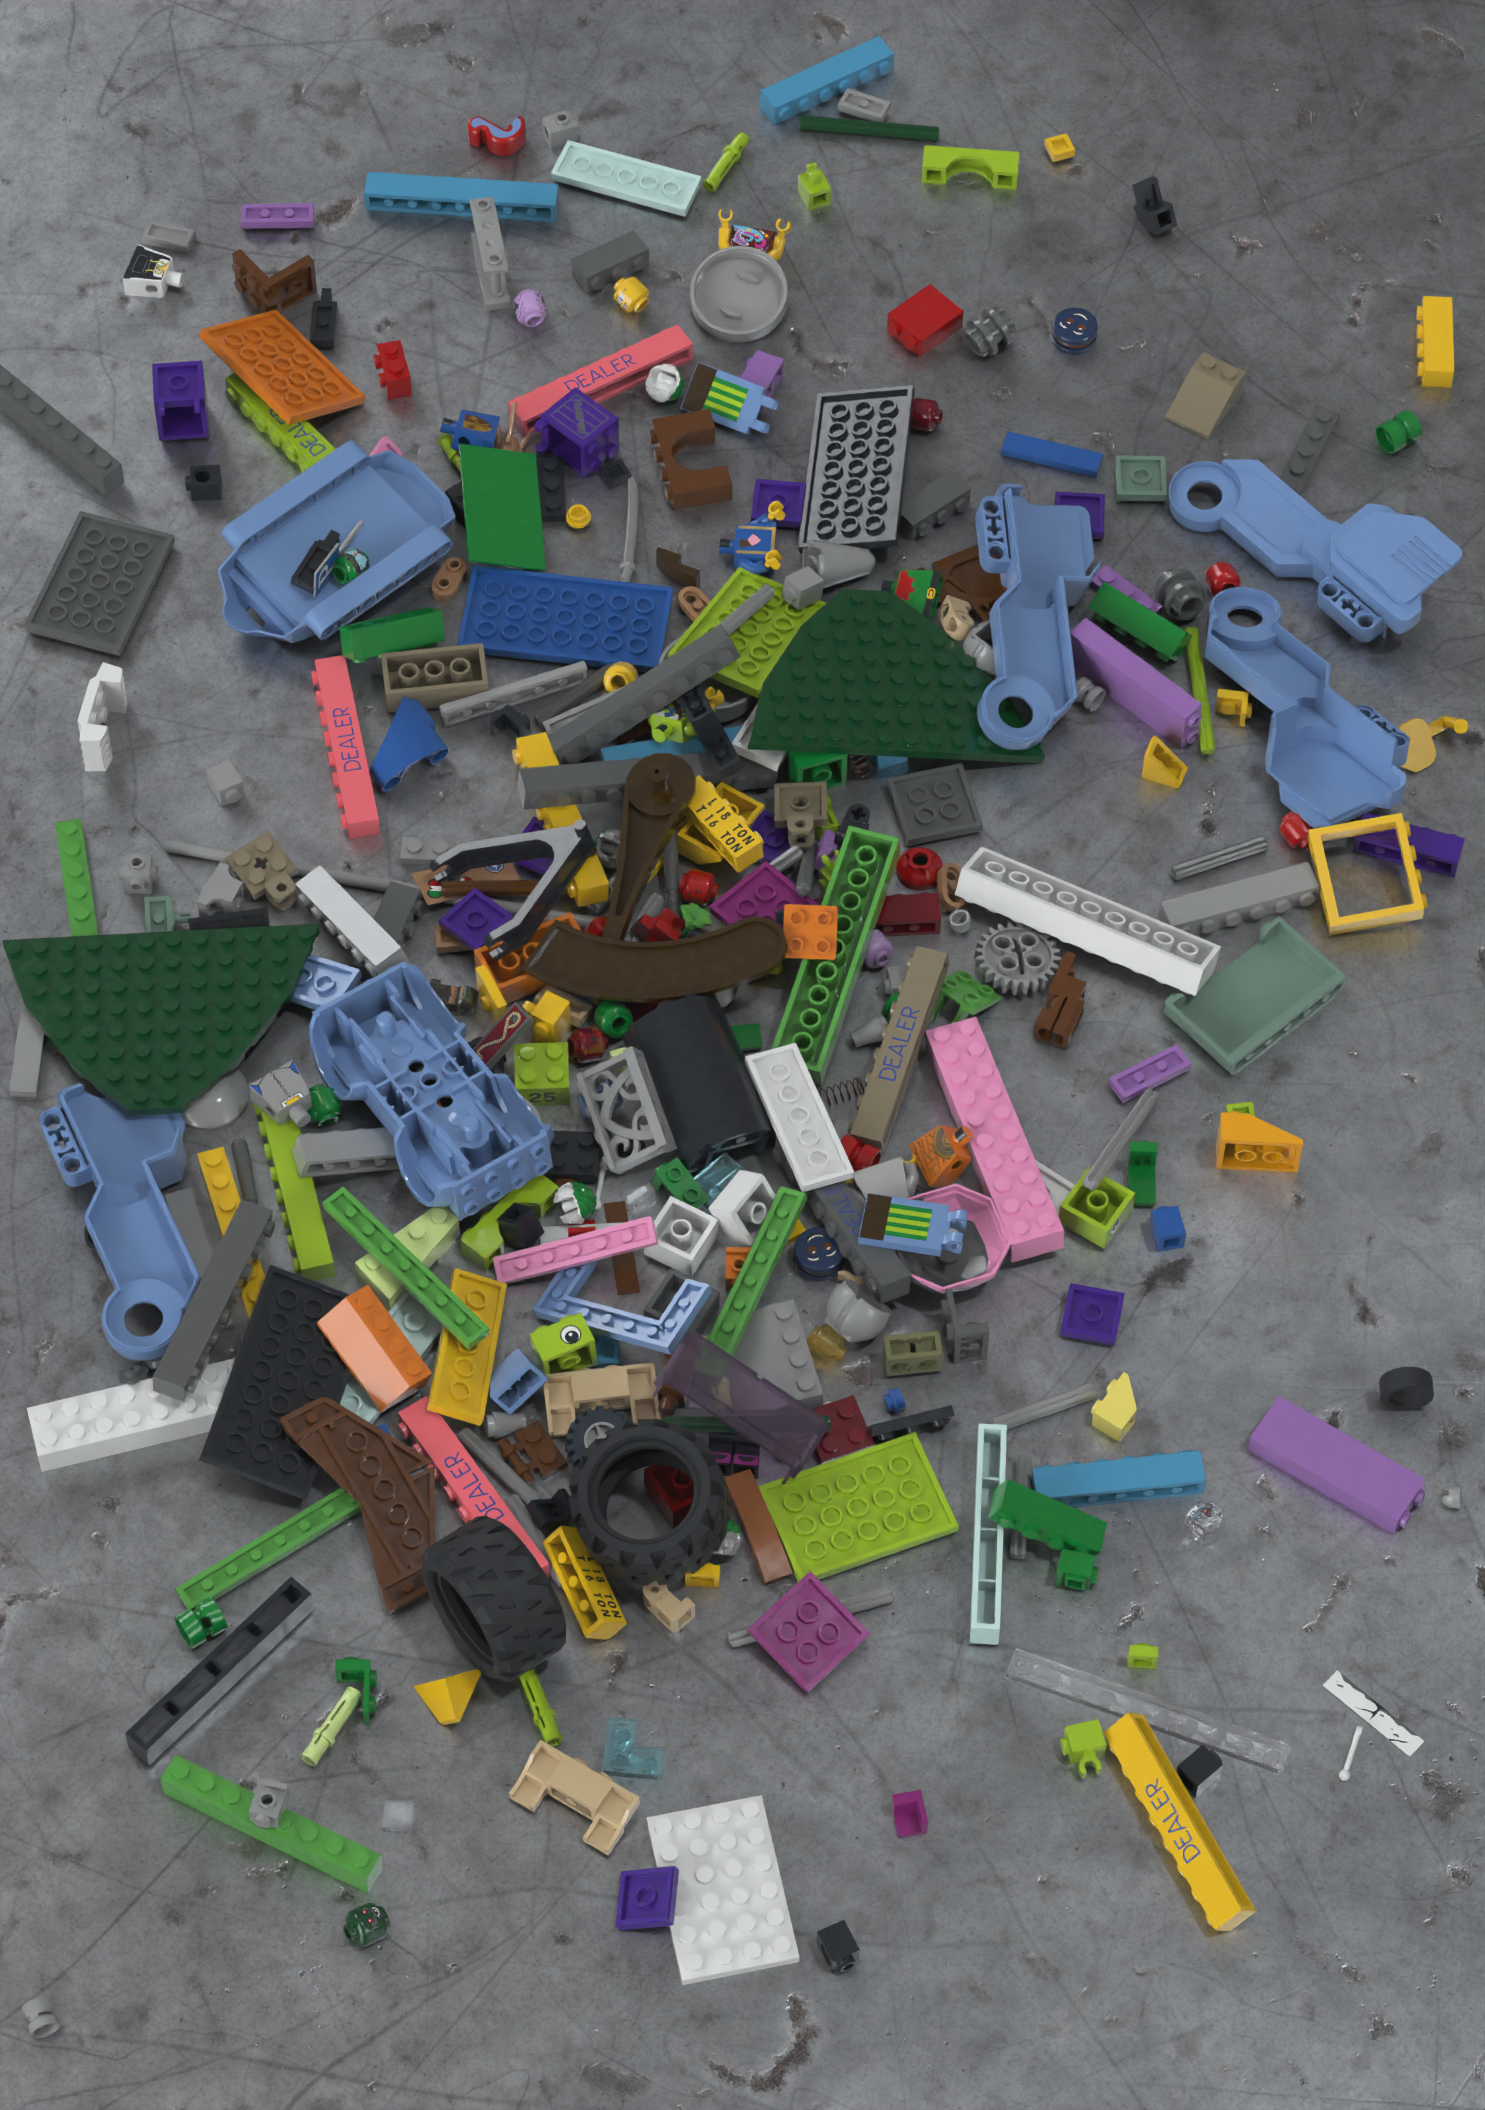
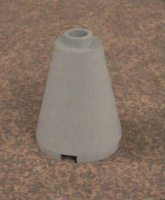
[802,540,875,589]

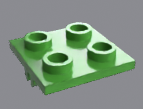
[930,970,1002,1023]

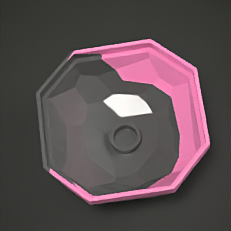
[895,1184,1011,1293]

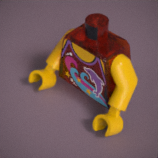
[718,209,792,262]

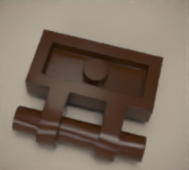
[497,1420,568,1487]

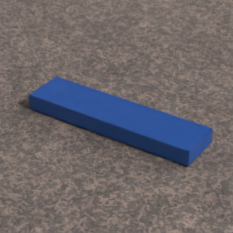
[1001,431,1103,478]

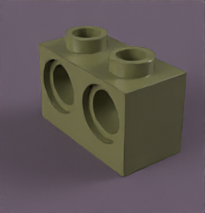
[883,1330,943,1377]

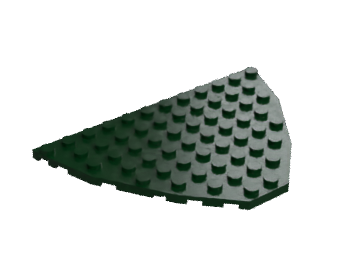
[747,589,1045,763]
[3,924,320,1116]

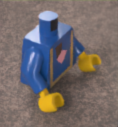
[719,501,785,575]

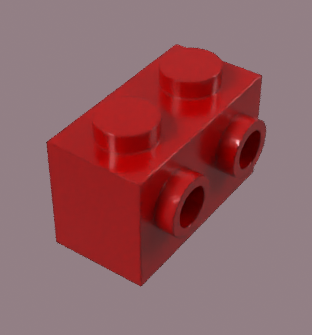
[373,340,412,400]

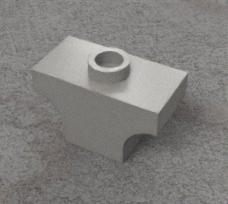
[197,862,245,917]

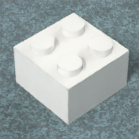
[708,1170,776,1247]
[644,1196,719,1277]

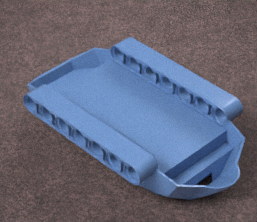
[218,440,455,643]

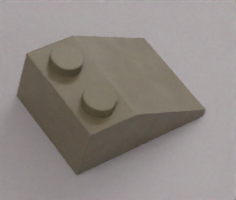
[1165,352,1246,439]

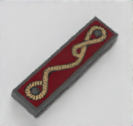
[473,1001,535,1070]

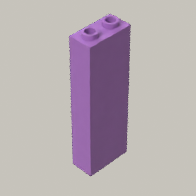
[1070,618,1202,749]
[1248,1396,1426,1534]

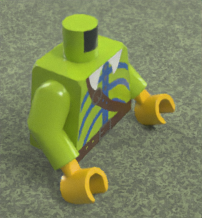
[647,687,724,743]

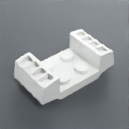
[77,662,127,771]

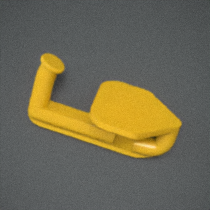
[1398,716,1469,772]

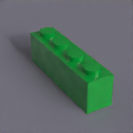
[1088,582,1193,662]
[339,607,445,663]
[988,1479,1107,1556]

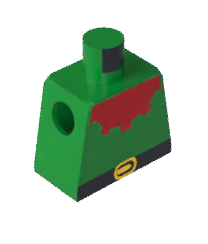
[881,570,944,622]

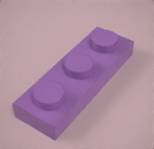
[241,203,314,229]
[1089,565,1163,615]
[1108,1044,1192,1103]

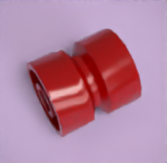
[840,1134,882,1172]

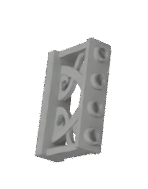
[576,1046,677,1175]

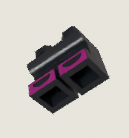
[708,1433,760,1479]

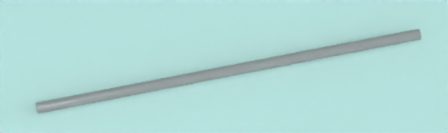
[166,839,626,936]

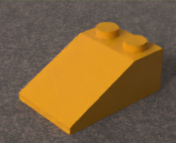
[1216,1111,1303,1173]

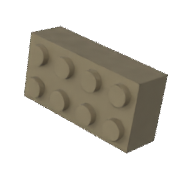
[381,643,489,713]

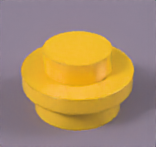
[566,504,591,528]

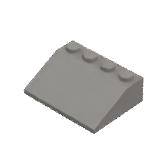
[725,1299,823,1416]

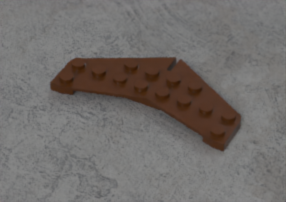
[280,1397,435,1614]

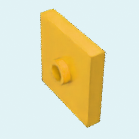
[476,965,508,1026]

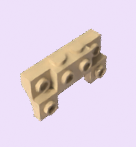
[543,1362,661,1437]
[509,1740,640,1855]

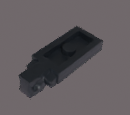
[309,288,338,347]
[291,529,340,594]

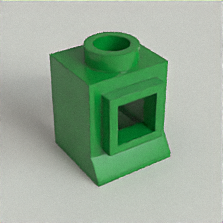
[1055,1549,1099,1591]

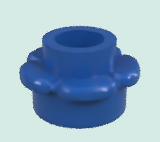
[883,1387,906,1414]

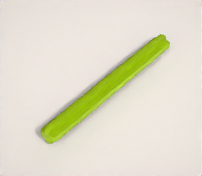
[1185,627,1215,755]

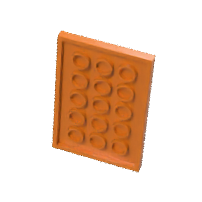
[199,310,366,425]

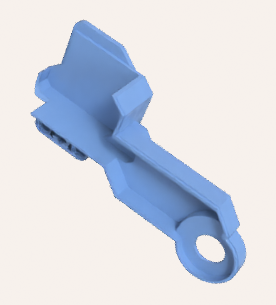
[1168,459,1462,643]
[975,484,1101,750]
[1204,587,1410,829]
[39,1083,201,1361]

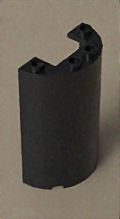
[623,993,777,1173]

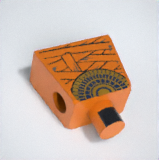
[909,1125,974,1189]

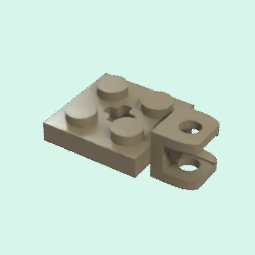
[774,781,827,850]
[225,831,298,912]

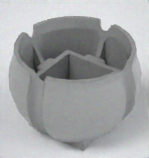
[963,619,996,680]
[824,1279,891,1342]

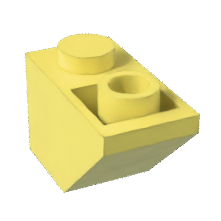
[1091,1372,1137,1443]

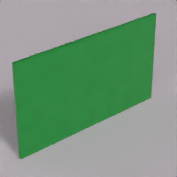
[459,444,546,571]

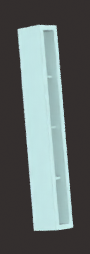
[970,1423,1007,1645]

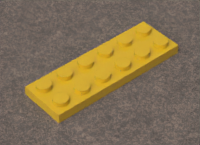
[427,1268,507,1426]

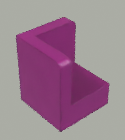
[891,1790,928,1838]

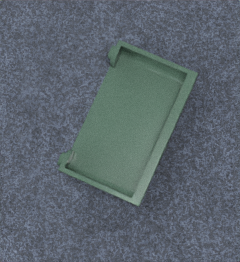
[1164,916,1347,1075]

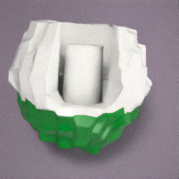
[646,364,685,403]
[554,1181,597,1224]

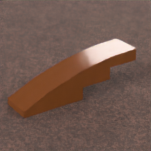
[725,1469,792,1584]

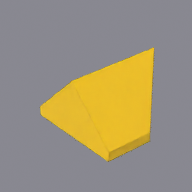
[1141,736,1188,788]
[413,1669,481,1725]

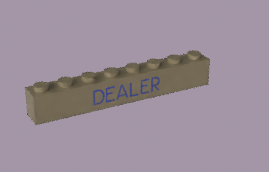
[848,946,950,1153]

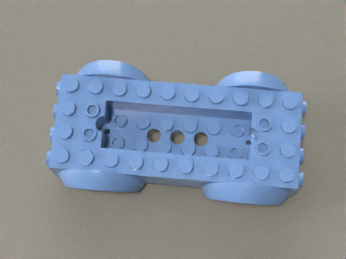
[309,961,555,1220]

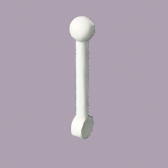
[595,1160,607,1211]
[1339,1726,1363,1781]

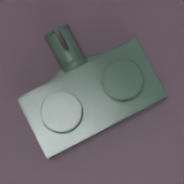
[144,895,191,933]

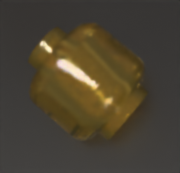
[806,1324,847,1365]

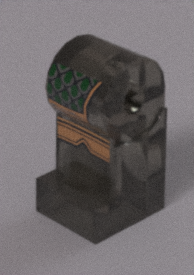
[429,978,479,1017]

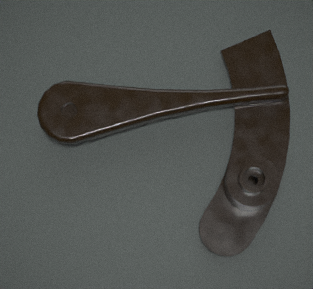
[521,753,787,1007]

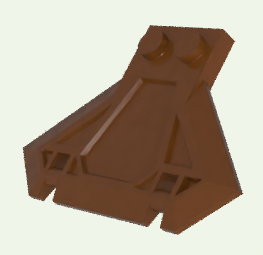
[916,544,1007,623]

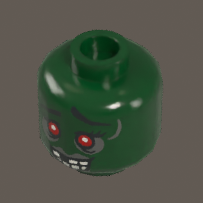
[343,1903,390,1947]

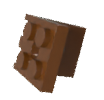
[232,249,317,314]

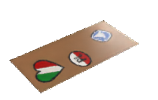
[412,863,521,905]

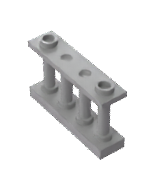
[469,197,511,311]

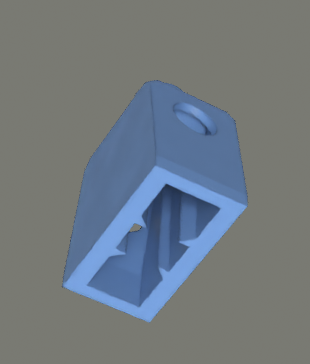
[490,1349,548,1415]

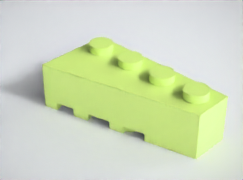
[355,1207,460,1312]

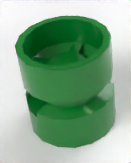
[1375,410,1422,454]
[174,1596,228,1649]

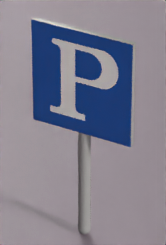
[313,520,364,598]

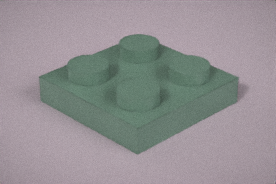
[1115,456,1167,501]

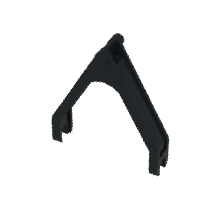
[429,819,597,959]

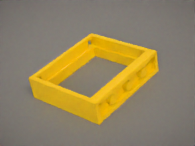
[1308,813,1428,936]

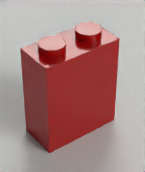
[887,284,964,357]

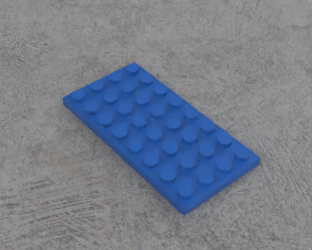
[457,565,673,672]

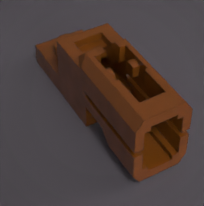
[1033,951,1087,1048]

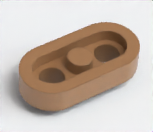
[432,557,467,602]
[678,586,710,622]
[937,862,965,912]

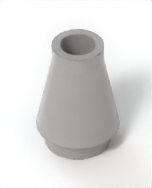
[849,1015,887,1048]
[483,1411,526,1439]

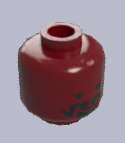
[911,398,943,432]

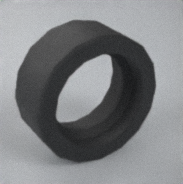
[1379,1367,1434,1411]

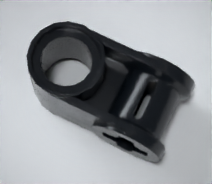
[834,804,870,850]

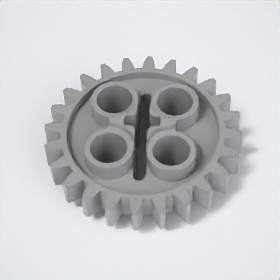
[974,921,1061,995]

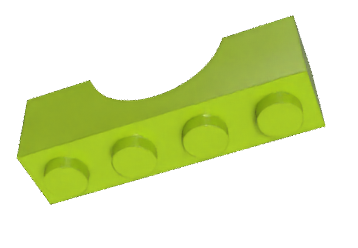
[922,145,1020,190]
[461,1175,559,1272]

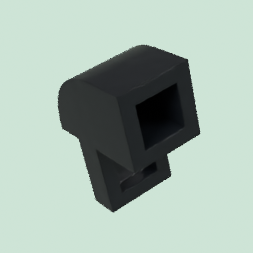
[1132,176,1178,234]

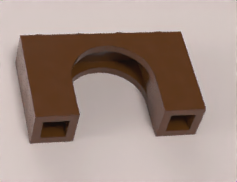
[648,409,732,510]

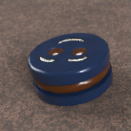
[1052,308,1098,354]
[794,1227,845,1281]

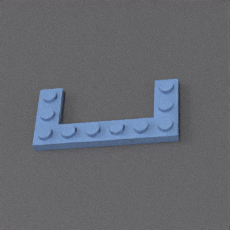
[532,1260,712,1355]

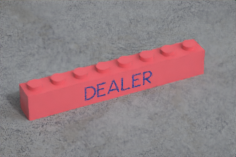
[508,324,693,438]
[311,655,380,839]
[397,1396,550,1578]

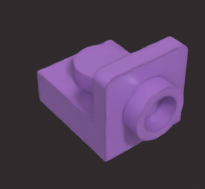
[814,829,837,870]

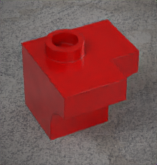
[630,907,686,942]

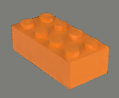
[474,912,581,1004]

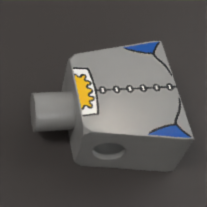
[249,1060,312,1127]

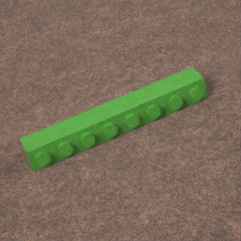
[160,1754,383,1893]

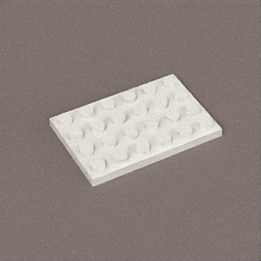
[646,1795,800,1985]

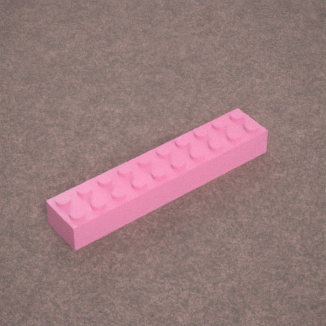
[925,1017,1064,1263]

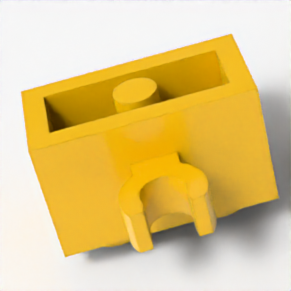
[522,991,571,1043]

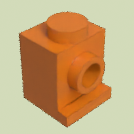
[725,1247,751,1290]

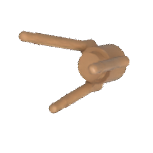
[496,402,533,452]

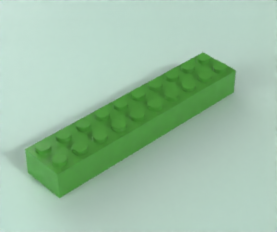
[772,826,901,1085]

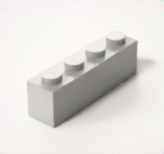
[292,1127,399,1178]

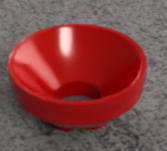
[896,847,943,891]

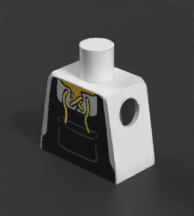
[123,245,184,298]

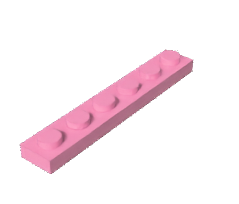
[493,1216,658,1284]

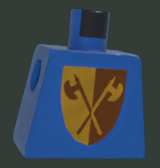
[440,410,500,451]

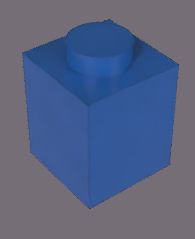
[1149,1206,1186,1252]

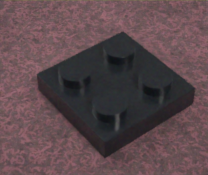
[543,1131,600,1182]

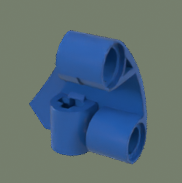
[369,696,449,792]

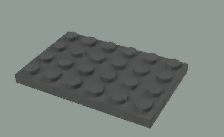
[24,511,175,656]

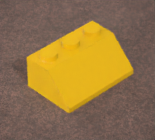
[677,782,765,865]

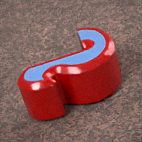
[467,116,526,156]

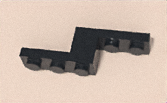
[677,684,744,780]

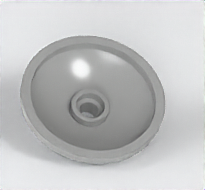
[180,1068,249,1131]

